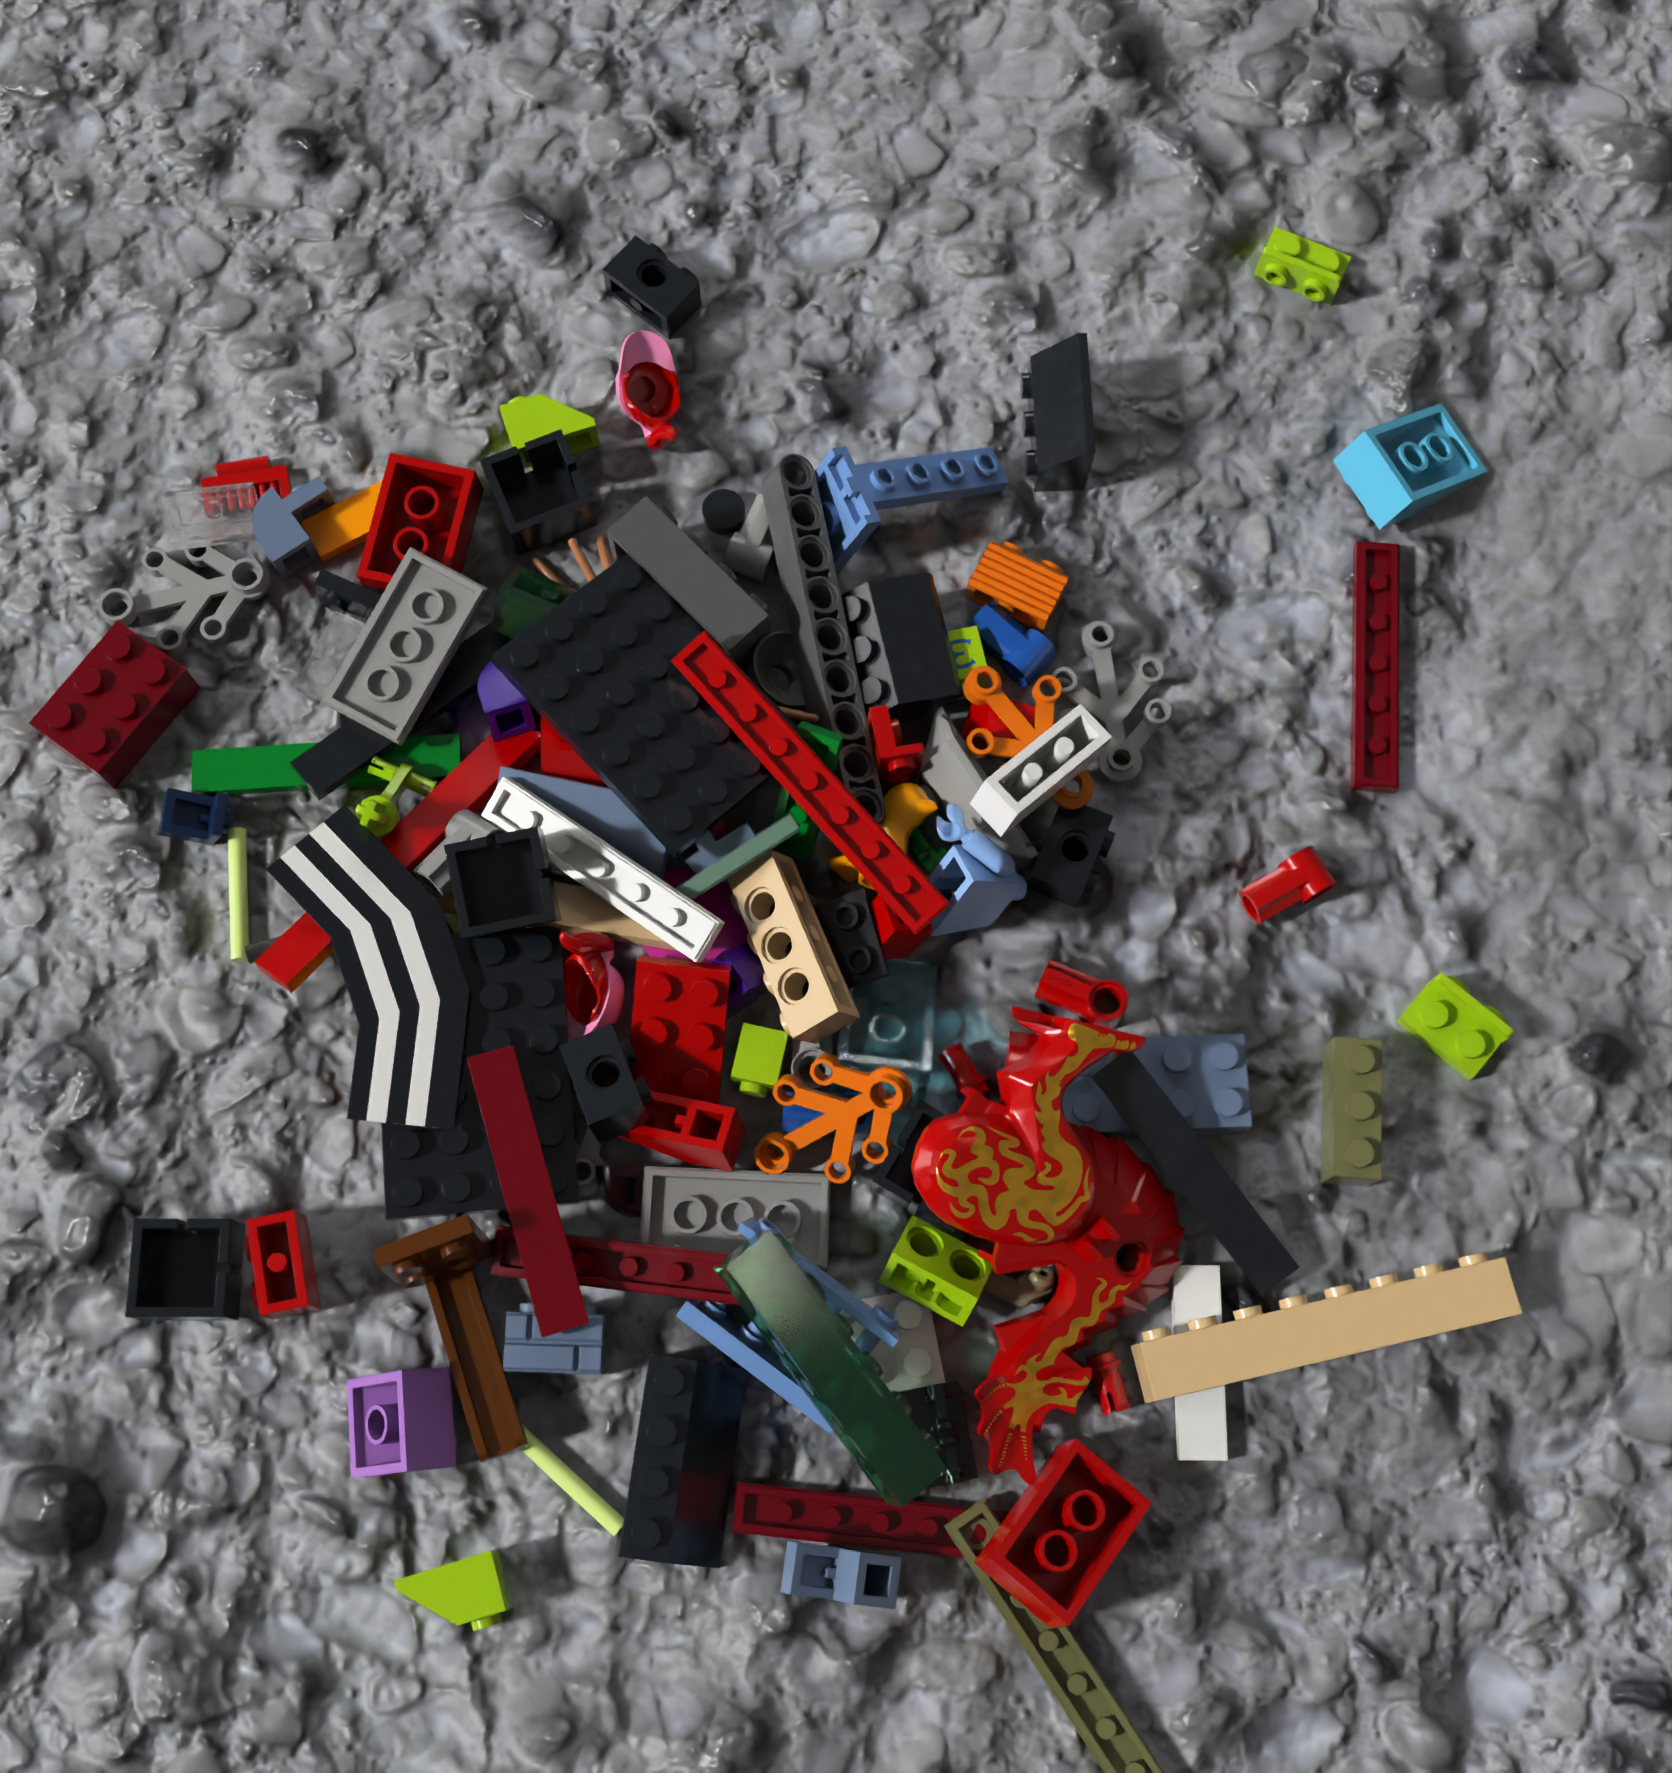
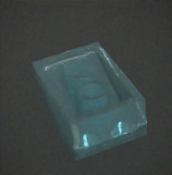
[831,959,937,1104]

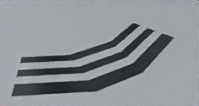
[266,805,470,1129]

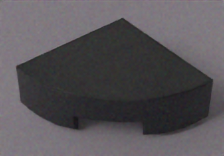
[596,1165,644,1218]

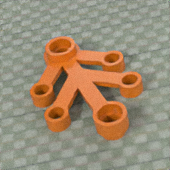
[963,666,1094,810]
[754,1053,912,1184]

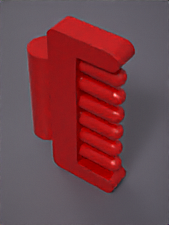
[201,455,292,517]

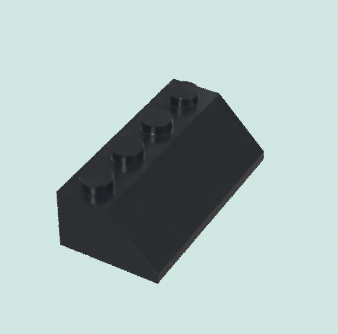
[618,1354,747,1568]

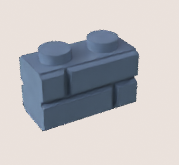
[503,1303,607,1375]

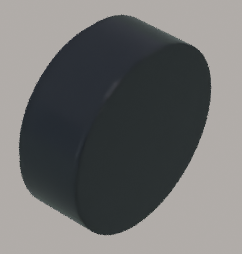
[702,489,745,535]

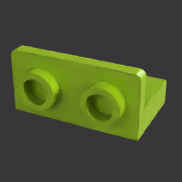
[1254,226,1352,305]
[1396,972,1514,1081]

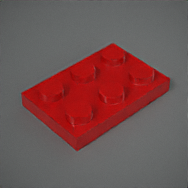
[630,955,732,1103]

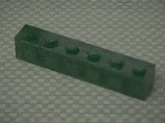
[713,1229,947,1508]

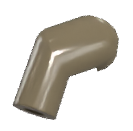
[983,1265,1055,1307]

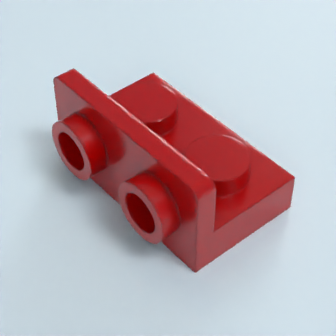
[867,705,925,790]

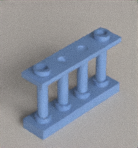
[676,1217,904,1434]

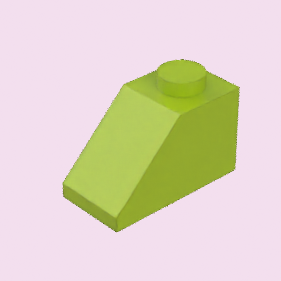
[499,393,600,468]
[394,1549,513,1631]

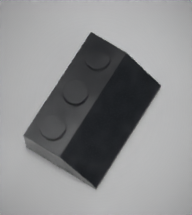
[1020,333,1096,492]
[841,572,964,725]

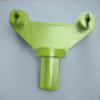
[355,756,438,841]

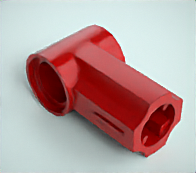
[1238,846,1337,925]
[1034,959,1128,1029]

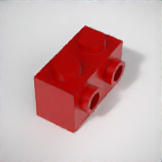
[244,1210,321,1320]

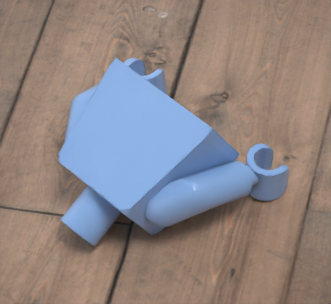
[928,804,1027,936]

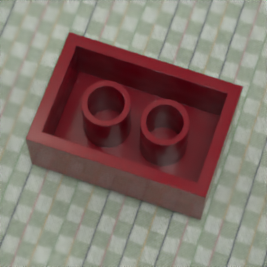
[29,621,200,789]

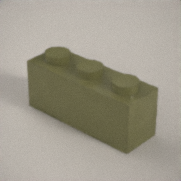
[1321,1036,1382,1187]

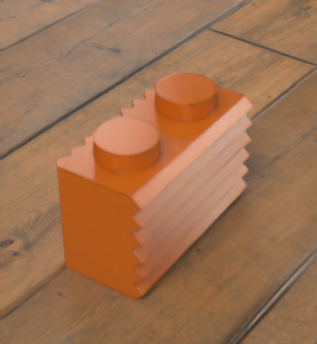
[965,541,1069,634]

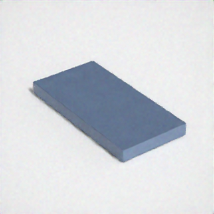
[493,766,669,880]

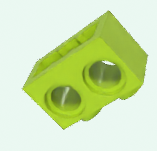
[878,1215,993,1327]

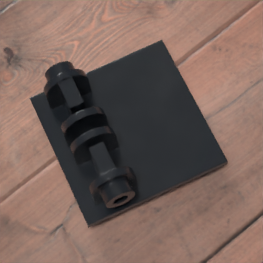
[788,888,889,997]
[864,1380,979,1498]

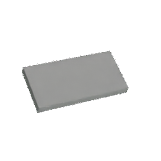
[321,547,490,746]
[639,1166,831,1270]

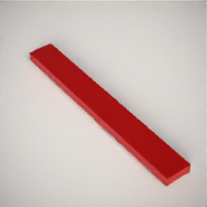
[670,630,951,935]
[255,730,541,993]

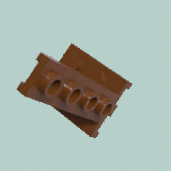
[373,1214,529,1463]

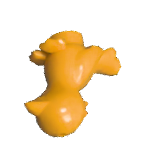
[826,782,939,890]

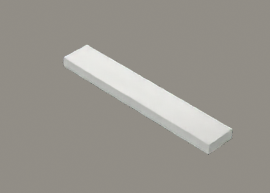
[481,777,725,962]

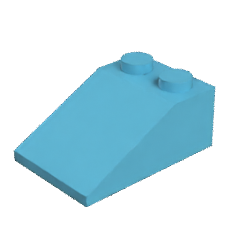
[1333,403,1488,530]

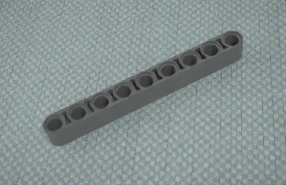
[762,453,885,823]

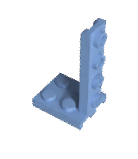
[795,446,1009,575]

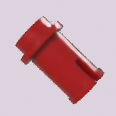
[937,1042,990,1101]
[1086,1350,1132,1415]

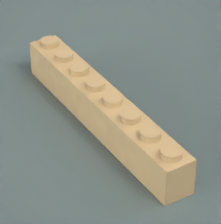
[1130,1252,1522,1403]

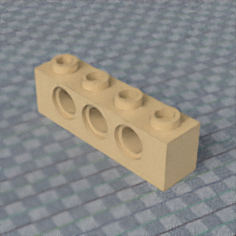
[727,850,860,1044]

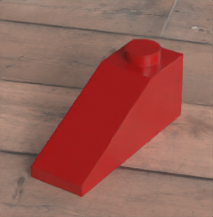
[602,1081,745,1172]

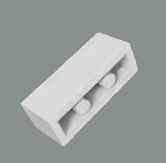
[970,703,1112,837]

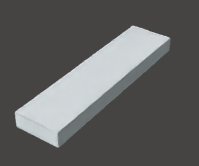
[1170,1265,1228,1461]

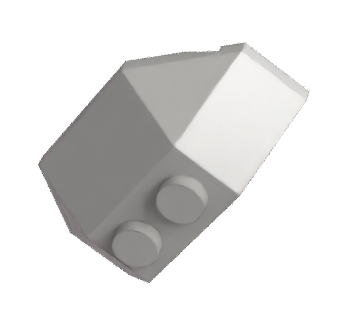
[918,707,1039,870]

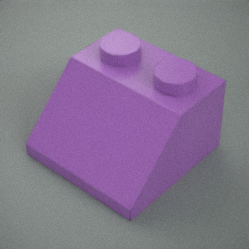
[347,1367,457,1479]

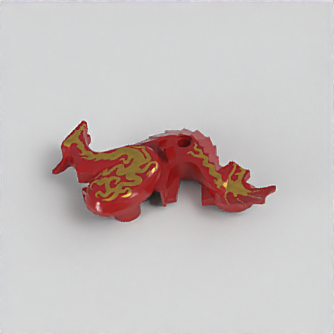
[911,1006,1186,1485]

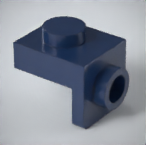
[158,788,233,845]

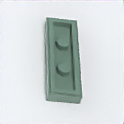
[675,812,800,900]

